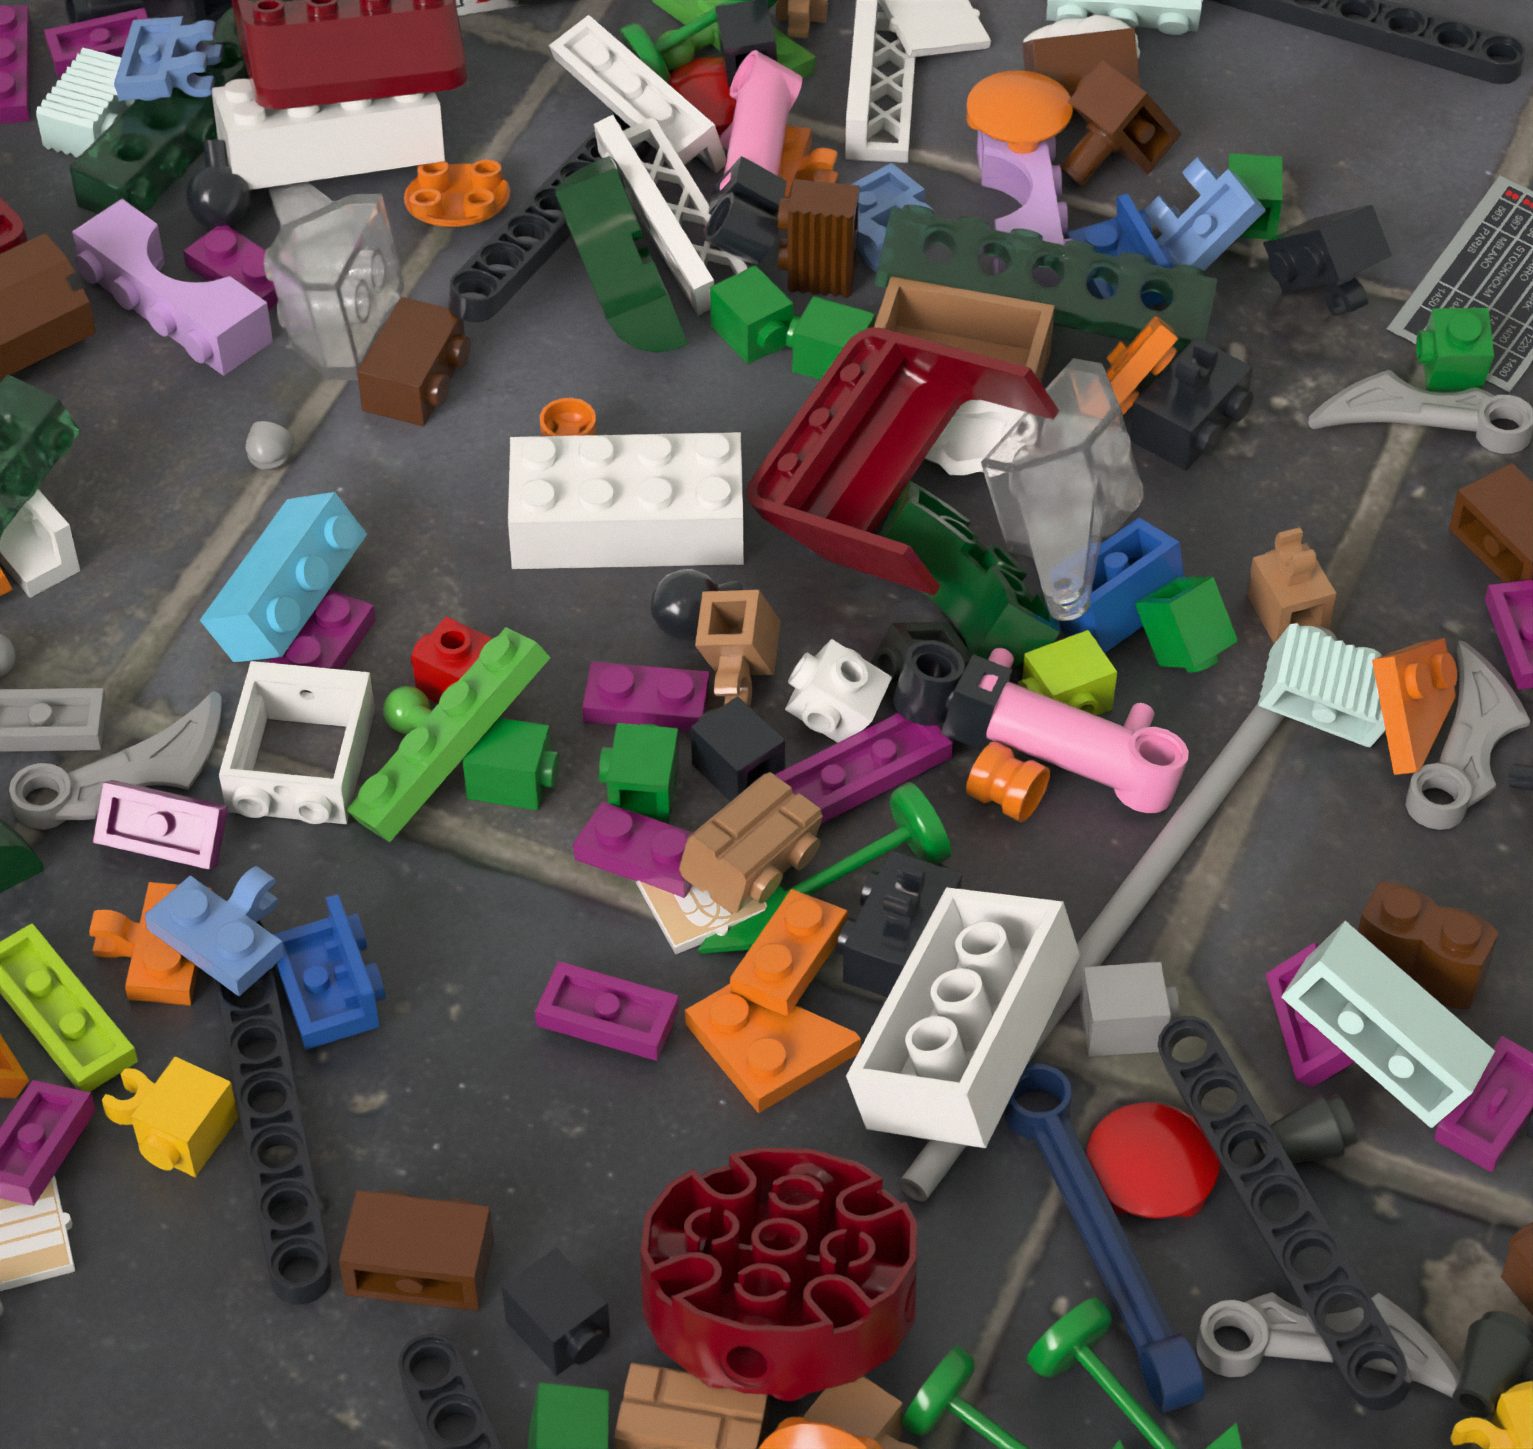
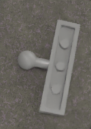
[0,634,107,752]

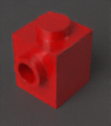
[411,616,493,704]

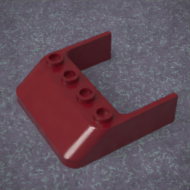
[232,0,467,109]
[746,327,1059,596]

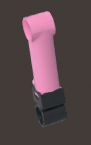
[703,50,802,266]
[893,640,1189,813]

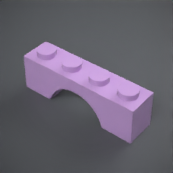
[977,130,1074,297]
[72,199,273,376]

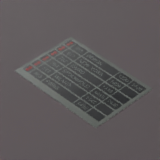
[1387,175,1533,392]

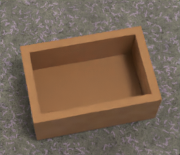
[874,277,1055,416]

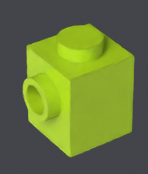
[1018,630,1117,716]

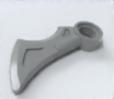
[1308,370,1533,454]
[1405,640,1530,830]
[9,691,222,830]
[1195,1292,1460,1398]

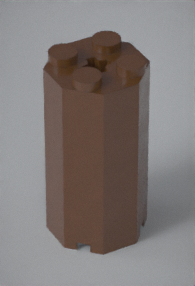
[0,233,96,380]

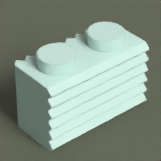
[36,48,147,163]
[1258,623,1385,748]

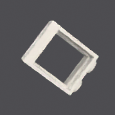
[219,661,375,824]

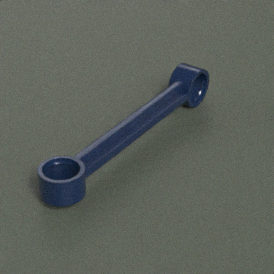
[1005,1063,1205,1414]

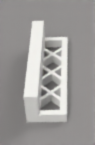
[845,0,915,163]
[549,15,727,173]
[594,115,748,316]
[0,445,80,598]

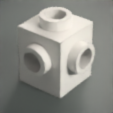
[785,639,892,743]

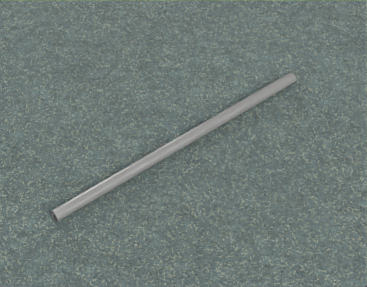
[899,627,1338,1202]

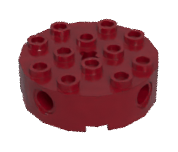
[640,1147,917,1401]

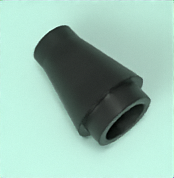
[1253,1094,1357,1164]
[1452,1311,1533,1418]

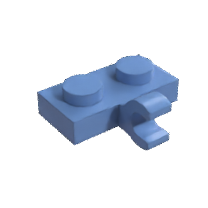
[145,866,284,996]

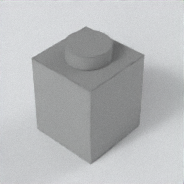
[1079,962,1179,1057]

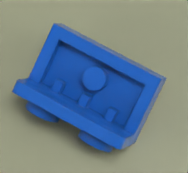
[273,894,386,1050]

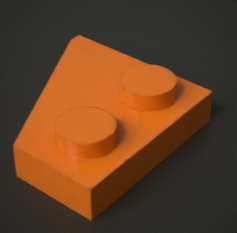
[1372,638,1457,775]
[685,984,861,1114]

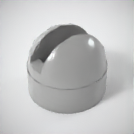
[245,421,295,470]

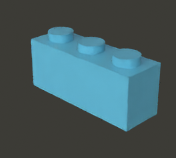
[200,492,367,662]

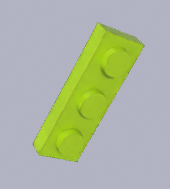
[0,923,138,1092]

